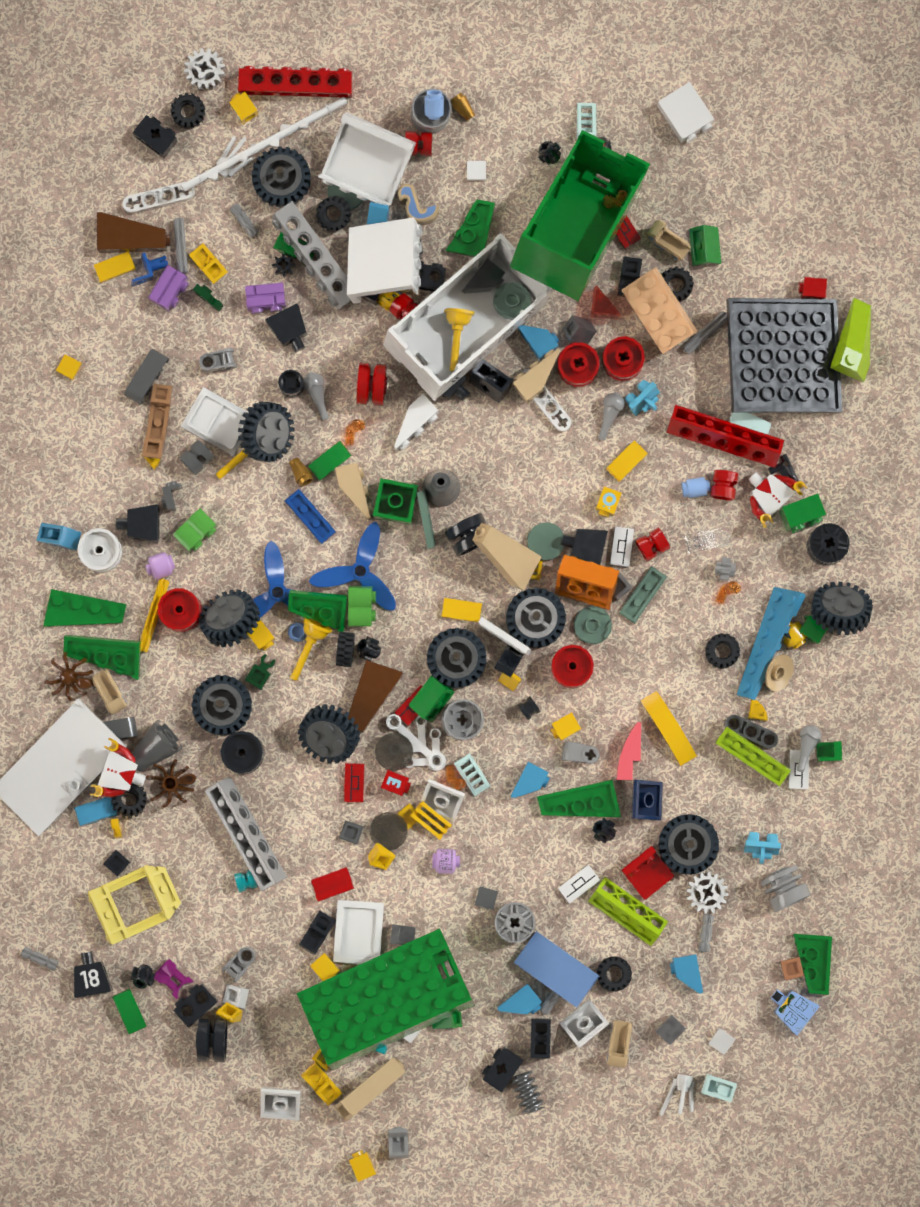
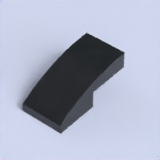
[617,256,642,297]
[494,645,524,677]
[299,910,336,955]

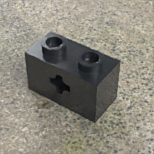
[132,115,178,159]
[469,359,513,403]
[530,1018,551,1059]
[481,1047,523,1093]

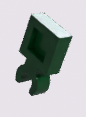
[193,284,224,312]
[245,654,276,690]

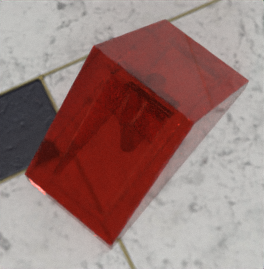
[591,285,621,320]

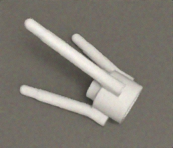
[216,136,253,178]
[659,1074,695,1116]

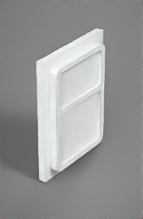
[181,387,249,456]
[333,900,384,964]

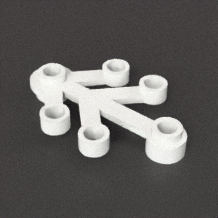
[386,714,446,771]

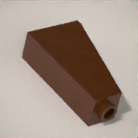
[97,212,171,253]
[348,660,403,733]

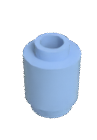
[425,90,444,120]
[681,477,710,499]

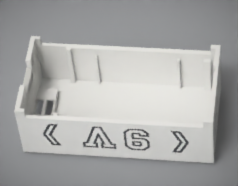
[383,233,553,401]

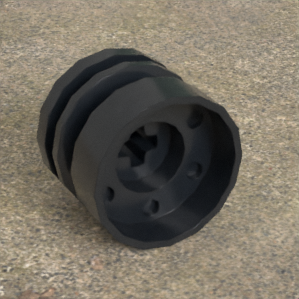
[806,523,850,566]

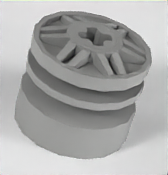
[410,88,452,134]
[441,699,484,740]
[760,865,811,912]
[494,902,535,943]

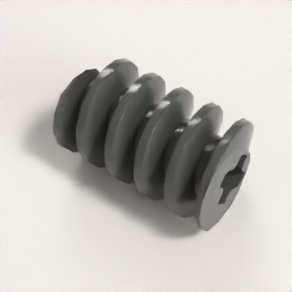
[511,1070,545,1114]

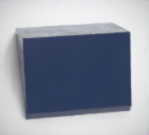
[631,780,663,820]

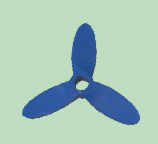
[309,522,396,611]
[253,541,291,618]

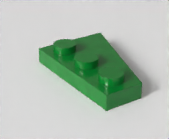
[793,934,832,995]

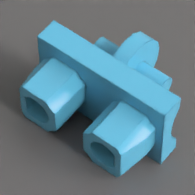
[625,380,660,416]
[744,832,781,864]

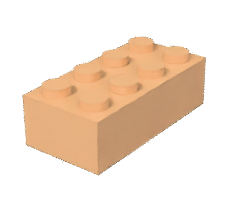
[621,268,698,354]

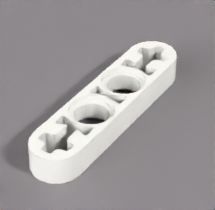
[123,182,195,214]
[522,369,571,432]

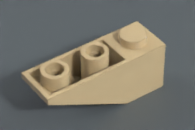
[513,348,560,404]
[335,463,373,521]

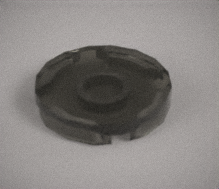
[375,733,413,771]
[369,812,408,850]

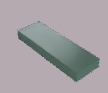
[417,489,436,549]
[619,566,667,624]

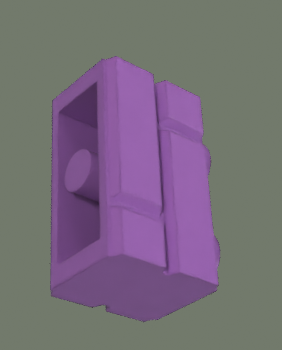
[148,265,189,311]
[245,282,286,314]

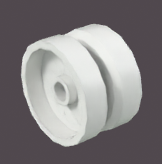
[78,528,123,573]

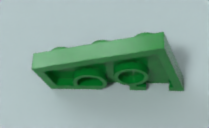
[446,199,496,257]
[288,590,347,632]

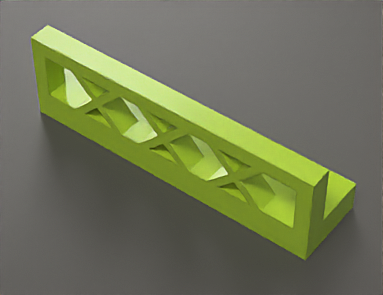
[716,726,791,786]
[588,877,668,946]

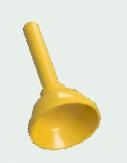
[444,308,475,372]
[291,618,332,681]

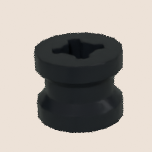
[518,696,541,720]

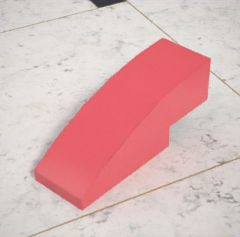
[616,722,641,781]

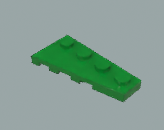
[43,589,127,627]
[63,635,141,680]
[537,780,621,817]

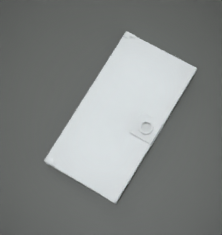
[0,698,126,836]

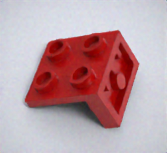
[621,846,674,900]

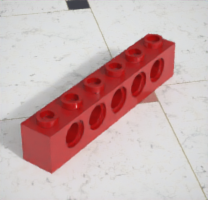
[238,66,353,98]
[666,405,785,468]

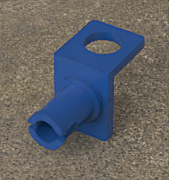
[131,252,168,287]

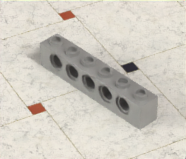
[271,201,351,310]
[205,777,287,891]

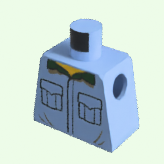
[770,989,820,1035]

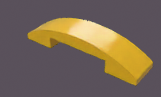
[640,691,697,766]

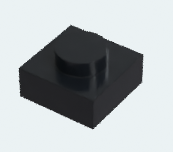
[103,850,131,877]

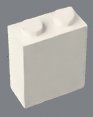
[657,82,714,143]

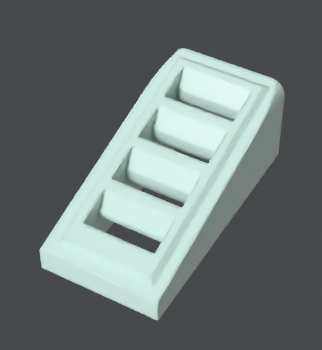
[577,103,596,139]
[454,753,490,797]

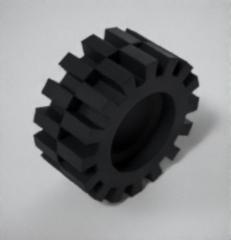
[170,93,205,129]
[316,196,352,231]
[662,266,694,302]
[336,631,355,667]
[705,633,740,669]
[111,783,147,819]
[597,956,632,992]

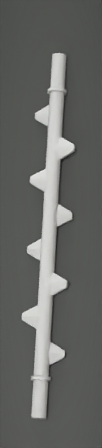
[181,97,347,192]

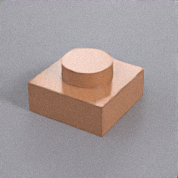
[780,957,804,980]

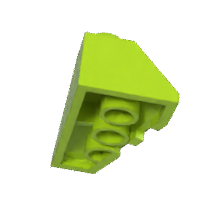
[830,298,871,383]

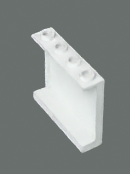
[318,112,416,206]
[347,218,422,304]

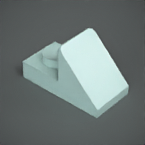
[701,1074,737,1102]

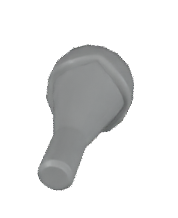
[303,372,329,420]
[598,392,625,441]
[797,725,822,772]

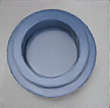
[288,623,307,642]

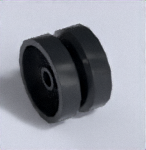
[445,513,486,557]
[220,731,265,775]
[196,1019,228,1063]

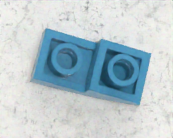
[74,797,118,826]

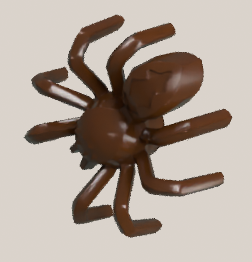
[45,652,94,701]
[146,759,197,808]

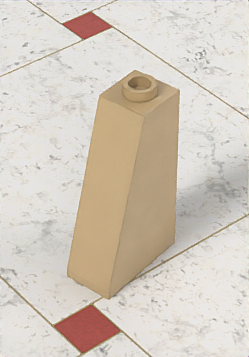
[473,523,541,590]
[334,1057,405,1121]

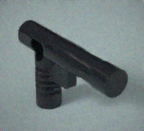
[768,454,802,489]

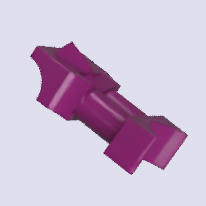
[154,959,194,999]

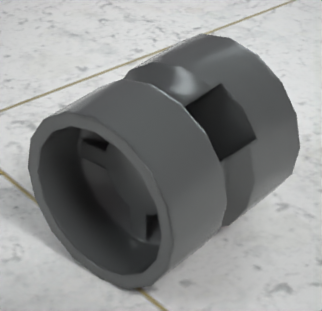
[178,439,215,475]

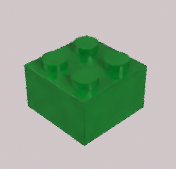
[373,478,418,525]
[779,493,827,534]

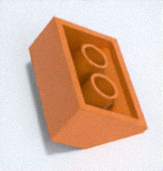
[555,555,619,610]

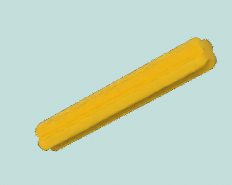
[140,578,169,652]

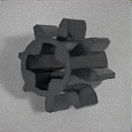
[538,141,561,165]
[272,253,296,278]
[357,636,381,661]
[592,818,617,843]
[130,964,156,989]

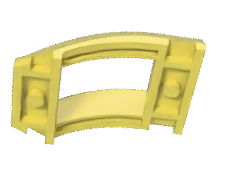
[88,865,181,945]

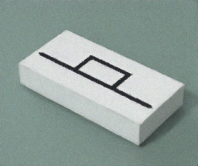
[610,527,634,567]
[789,750,809,789]
[558,865,600,904]

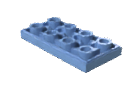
[514,931,599,1008]

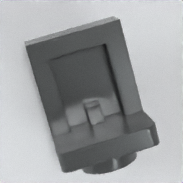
[161,481,183,512]

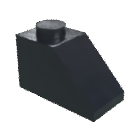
[462,259,505,294]

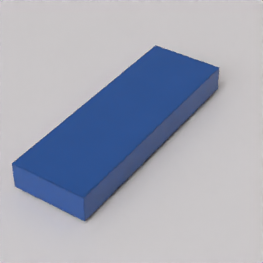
[285,489,336,544]

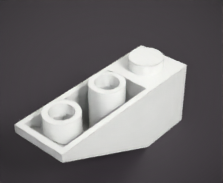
[394,394,439,451]

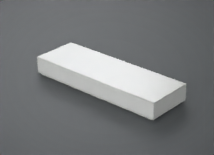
[478,617,532,657]

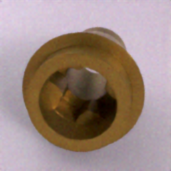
[450,93,476,121]
[289,457,314,487]

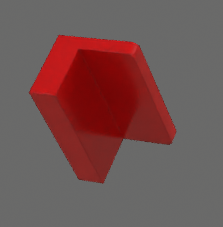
[311,867,355,902]

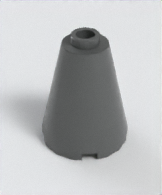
[422,469,460,507]
[132,720,182,771]

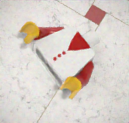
[748,472,807,528]
[89,738,146,798]

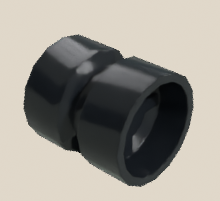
[278,369,304,398]

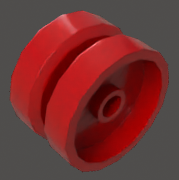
[602,336,645,382]
[557,342,600,388]
[356,362,388,406]
[158,588,203,633]
[551,644,594,689]

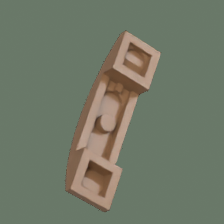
[142,383,172,459]

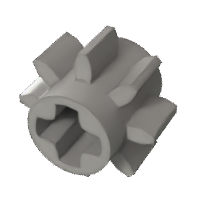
[715,557,736,581]

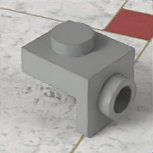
[388,1127,409,1159]

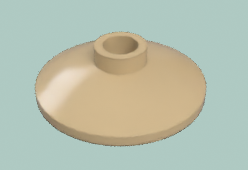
[765,654,794,692]

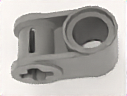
[199,348,237,373]
[562,741,600,764]
[222,946,257,983]

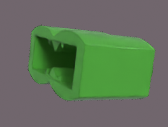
[173,508,217,552]
[348,586,376,626]

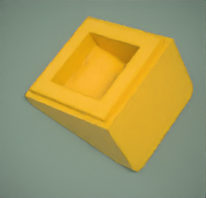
[498,673,521,691]
[368,843,396,870]
[216,1002,243,1023]

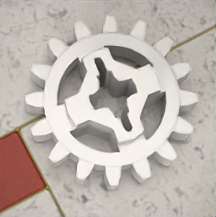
[184,48,225,90]
[686,872,729,914]

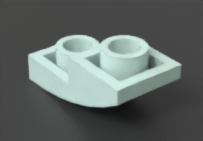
[729,413,771,434]

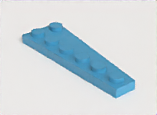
[736,587,806,700]

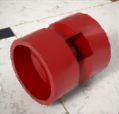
[405,131,432,157]
[389,293,418,321]
[710,470,738,501]
[635,527,671,562]

